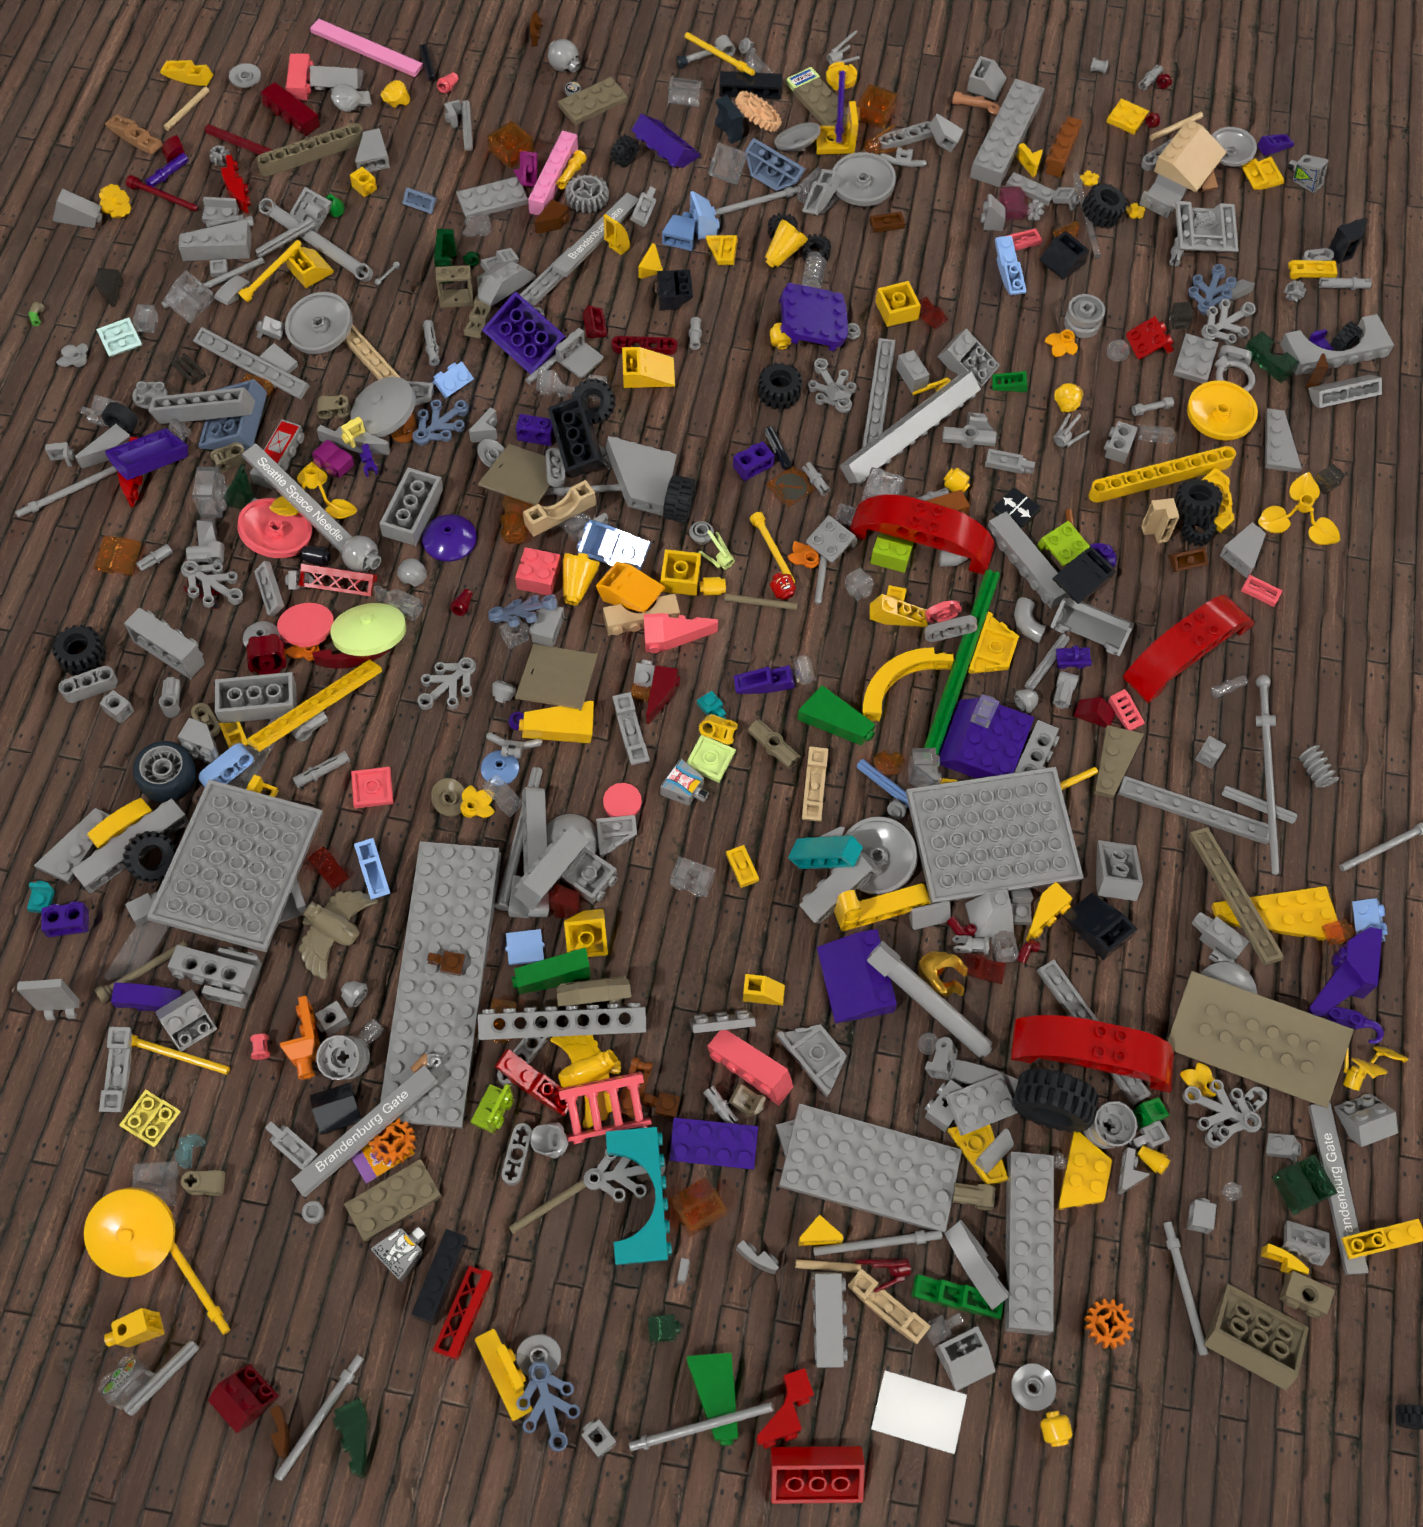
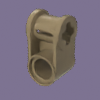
[317,395,351,419]
[210,442,247,472]
[181,1170,226,1196]

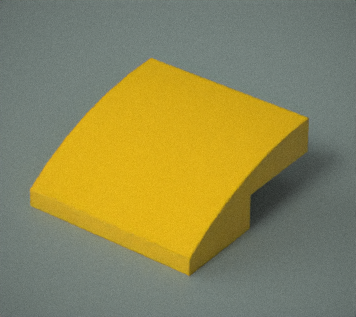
[1241,157,1284,190]

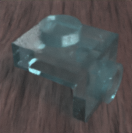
[175,1134,205,1168]

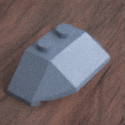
[745,138,805,192]

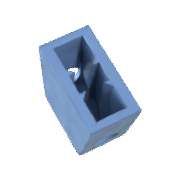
[662,212,695,251]

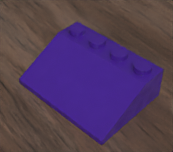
[482,291,567,374]
[817,929,897,1024]

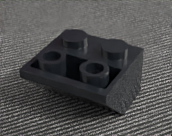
[1328,217,1368,264]
[1039,231,1089,280]
[657,269,693,311]

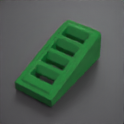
[992,371,1028,392]

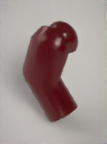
[947,916,977,937]

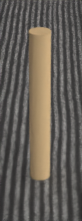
[795,1259,861,1273]

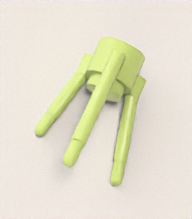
[699,530,735,570]

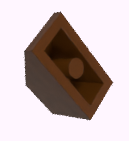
[535,199,570,234]

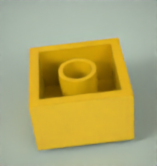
[875,281,921,327]
[660,549,701,596]

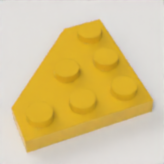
[1202,467,1234,533]

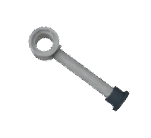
[676,35,735,69]

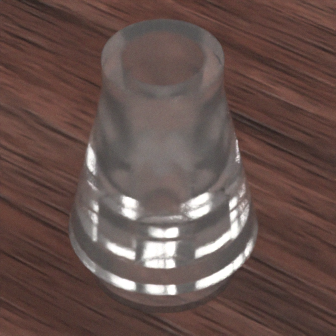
[357,1018,385,1045]

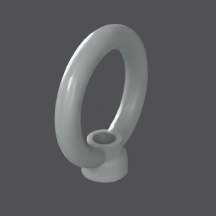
[1215,356,1256,392]

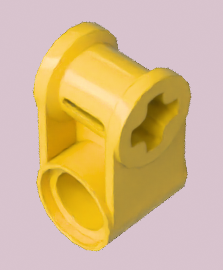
[699,714,738,744]

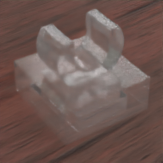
[168,419,191,442]

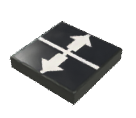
[991,487,1041,529]

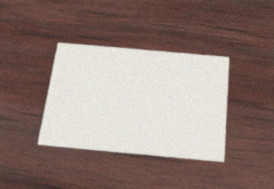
[871,1371,967,1454]

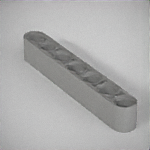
[522,787,549,917]

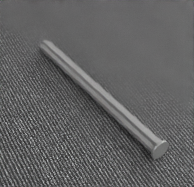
[494,767,542,911]

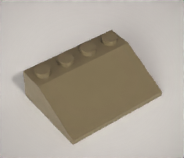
[1204,1284,1309,1390]

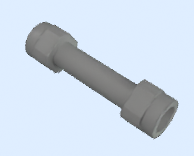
[1132,397,1174,416]

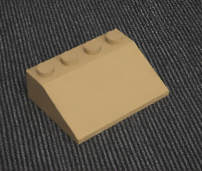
[1154,119,1226,193]

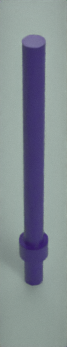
[835,71,845,143]

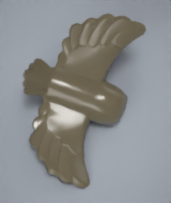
[299,891,379,980]

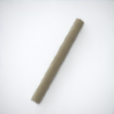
[724,594,798,610]
[509,1180,586,1234]

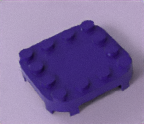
[779,283,848,351]

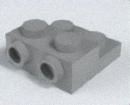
[561,847,618,904]

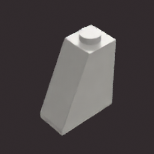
[355,128,390,172]
[53,189,103,228]
[1220,522,1266,578]

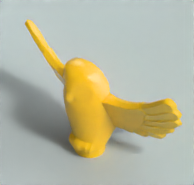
[550,1035,621,1129]

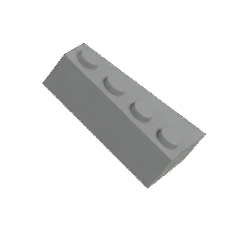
[178,219,252,261]
[799,852,882,924]

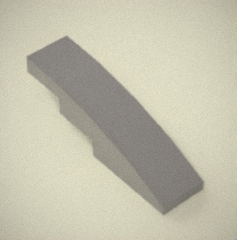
[317,425,390,455]
[944,1220,1011,1310]

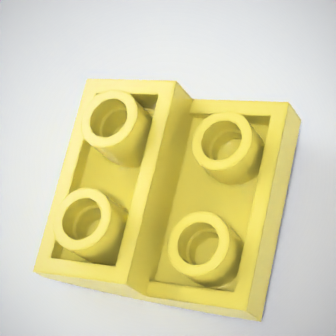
[119,1090,181,1148]

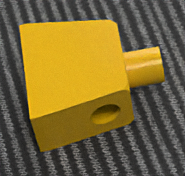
[104,1308,165,1347]

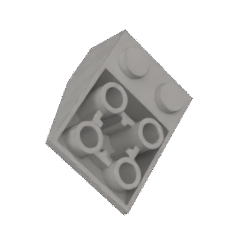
[937,328,1000,388]

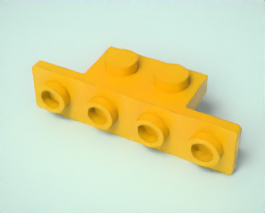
[475,1329,533,1421]

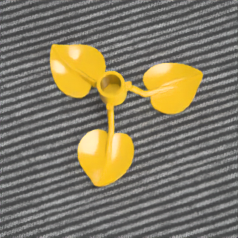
[269,462,357,519]
[1258,472,1340,545]
[1343,1046,1408,1091]

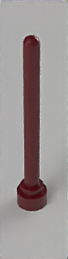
[126,175,198,211]

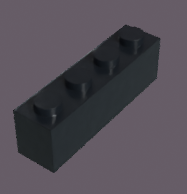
[719,71,783,100]
[411,1229,469,1326]

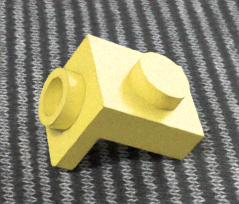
[341,417,365,448]

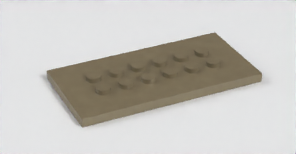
[1167,971,1354,1108]

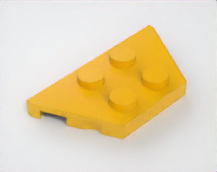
[968,612,1019,674]
[1057,1131,1112,1210]

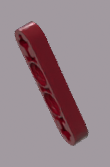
[611,336,677,355]

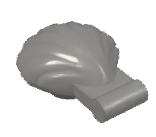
[331,84,372,112]

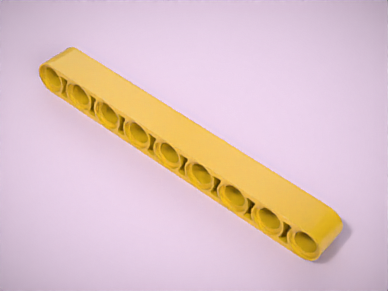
[1088,446,1236,503]

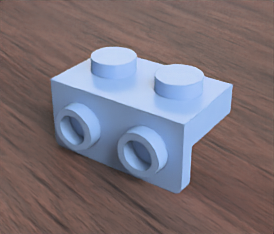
[432,362,474,399]
[1352,898,1388,942]

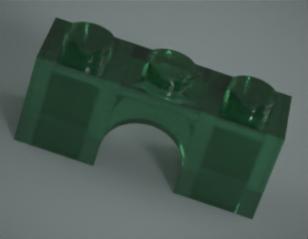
[1245,331,1300,383]

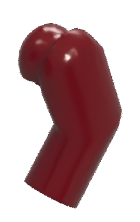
[1016,939,1041,964]

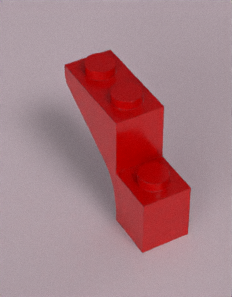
[756,1368,814,1449]

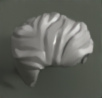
[530,1122,568,1158]

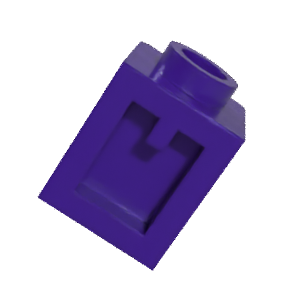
[1309,329,1333,351]

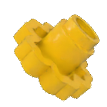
[99,184,131,219]

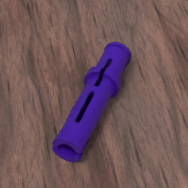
[145,153,189,187]

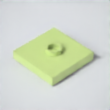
[686,734,736,783]

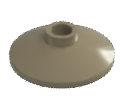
[431,778,465,817]

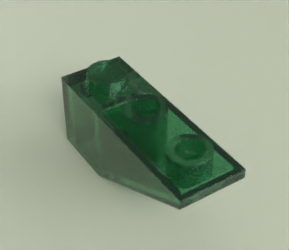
[224,465,255,509]
[333,1398,371,1478]

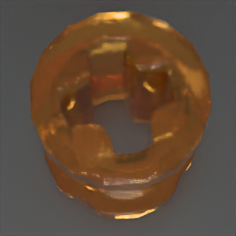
[631,683,651,703]

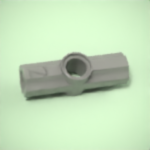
[942,425,997,448]

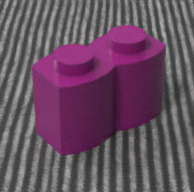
[312,440,354,478]

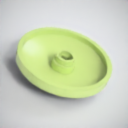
[330,603,406,656]

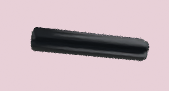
[419,43,436,81]
[765,426,792,470]

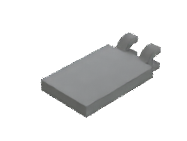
[17,979,80,1021]

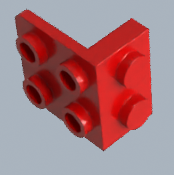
[1126,316,1174,359]

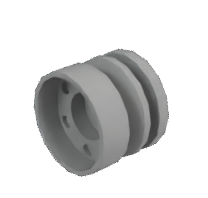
[316,1035,370,1080]
[1083,1101,1137,1149]

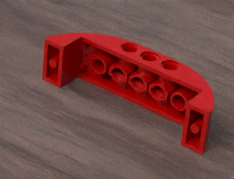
[849,494,995,575]
[1123,595,1254,703]
[1011,1015,1174,1093]

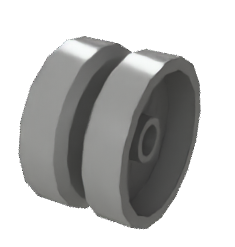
[1064,294,1105,338]

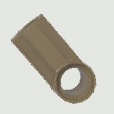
[952,1183,996,1210]

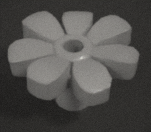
[1026,199,1044,221]

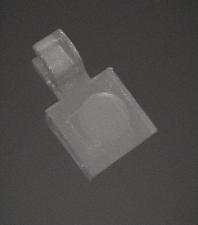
[926,1313,963,1346]

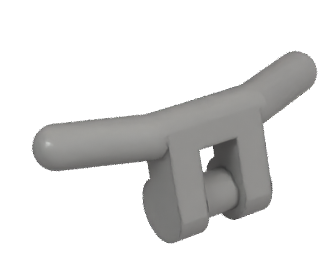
[880,147,927,167]
[486,732,543,759]

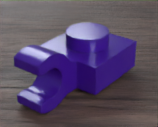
[359,444,378,477]

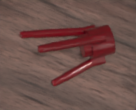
[854,1258,911,1293]

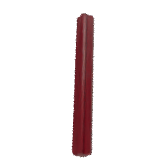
[204,124,273,155]

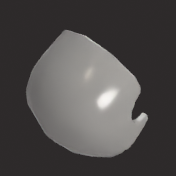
[397,558,427,587]

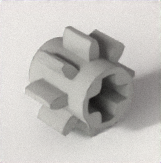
[209,145,230,166]
[1284,280,1307,302]

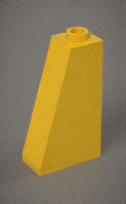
[519,701,594,743]

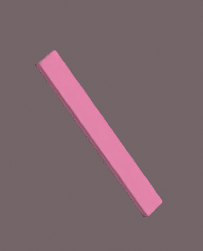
[310,19,423,77]

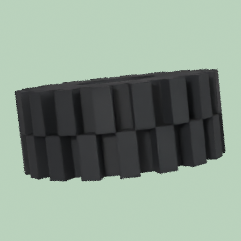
[571,378,616,424]

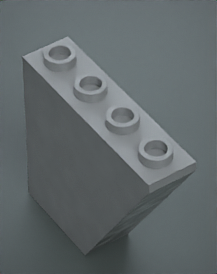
[605,436,677,516]

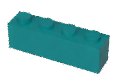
[788,835,863,869]

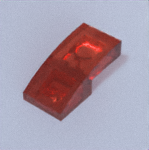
[919,296,948,329]
[308,846,349,890]
[963,953,1006,984]

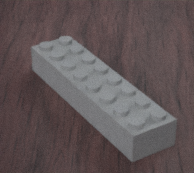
[970,79,1045,187]
[1004,1152,1054,1336]

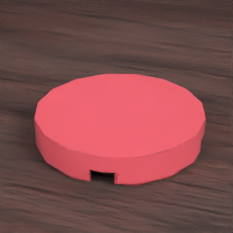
[925,600,962,623]
[603,783,642,817]

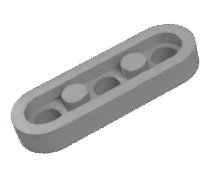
[545,448,565,487]

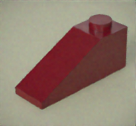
[646,665,681,724]

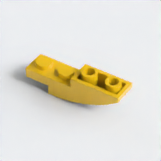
[1341,1219,1423,1259]

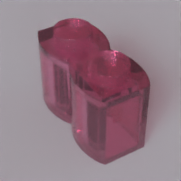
[999,186,1027,220]

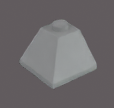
[965,889,1014,939]

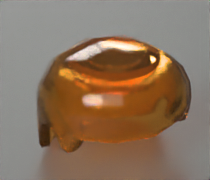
[873,750,905,776]

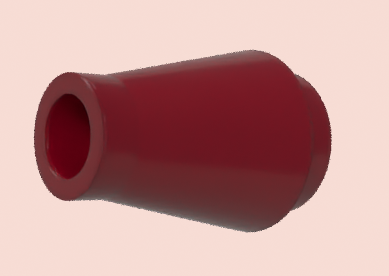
[451,589,473,616]

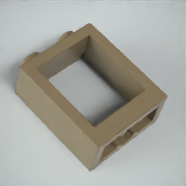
[436,265,474,308]

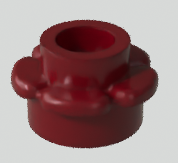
[1157,74,1172,89]
[1145,112,1160,128]

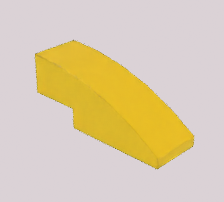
[160,60,213,86]
[603,214,630,255]
[87,798,152,849]

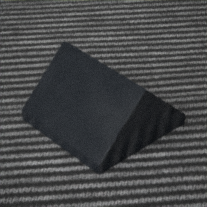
[310,1082,361,1135]

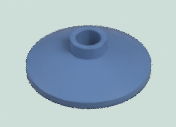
[481,751,519,786]

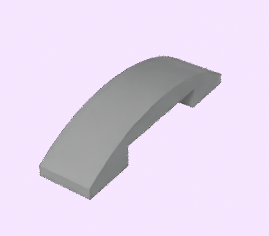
[612,692,650,766]
[99,1027,132,1112]
[947,1060,1018,1100]

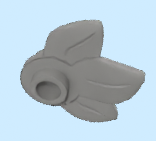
[56,343,88,367]

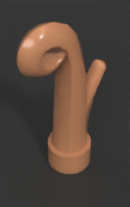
[952,91,1001,115]

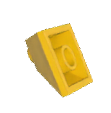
[564,909,608,957]

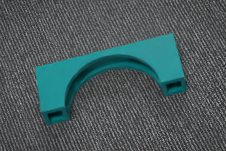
[606,1127,672,1266]

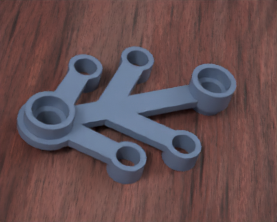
[1189,264,1236,315]
[413,399,469,446]
[488,594,558,627]
[516,1361,580,1452]

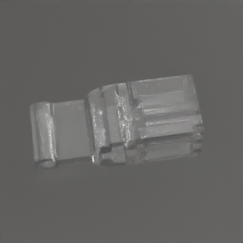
[374,585,423,621]

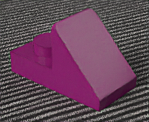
[513,151,537,187]

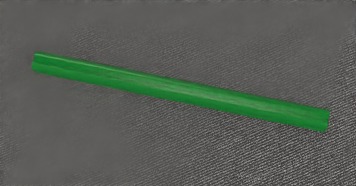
[922,569,1000,760]

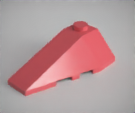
[644,613,718,653]

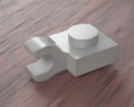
[1129,1120,1170,1150]

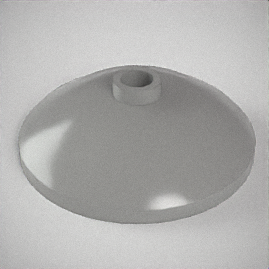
[774,122,821,152]
[1212,127,1257,166]
[546,814,599,854]
[1200,962,1257,994]

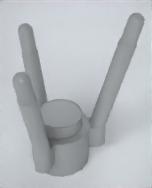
[827,30,860,65]
[1054,413,1090,448]

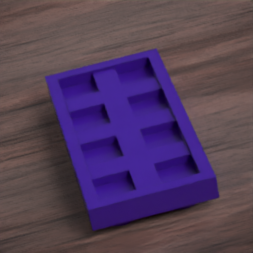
[669,1117,758,1169]

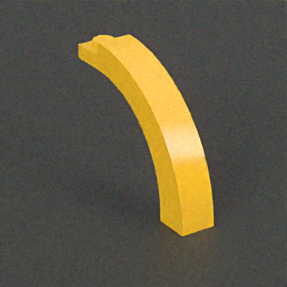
[861,647,954,721]

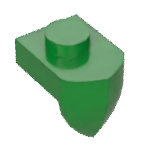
[326,194,345,217]

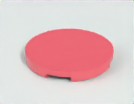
[277,603,334,647]

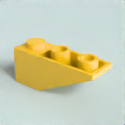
[870,594,928,627]
[1026,882,1073,942]

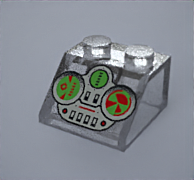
[97,1353,155,1410]

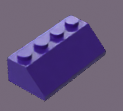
[632,113,701,168]

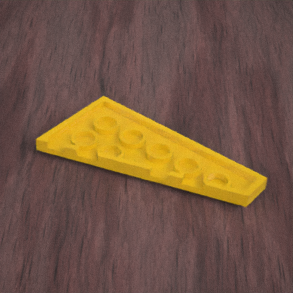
[1211,886,1345,944]

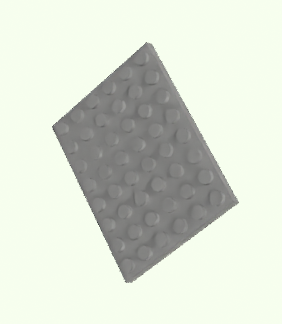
[906,767,1084,904]
[147,780,323,952]

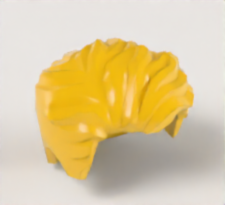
[381,80,410,108]
[1054,383,1083,412]

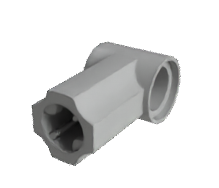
[186,541,224,564]
[1053,671,1079,709]
[159,677,181,718]
[291,711,328,742]

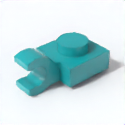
[697,691,726,719]

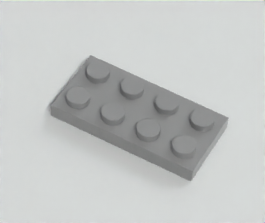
[456,177,528,220]

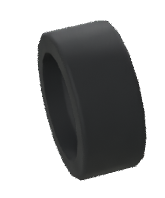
[101,402,138,434]

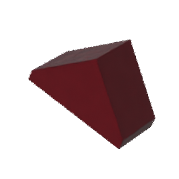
[1073,697,1115,728]

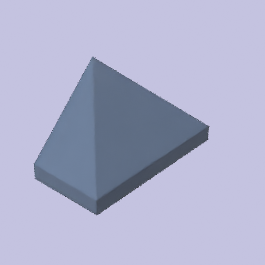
[402,187,437,214]

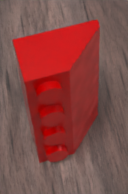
[770,1446,865,1504]

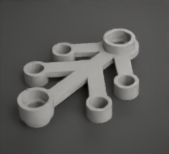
[1201,299,1256,345]
[808,358,856,413]
[181,560,243,608]
[418,657,476,710]
[1182,1079,1262,1140]
[583,1149,666,1203]

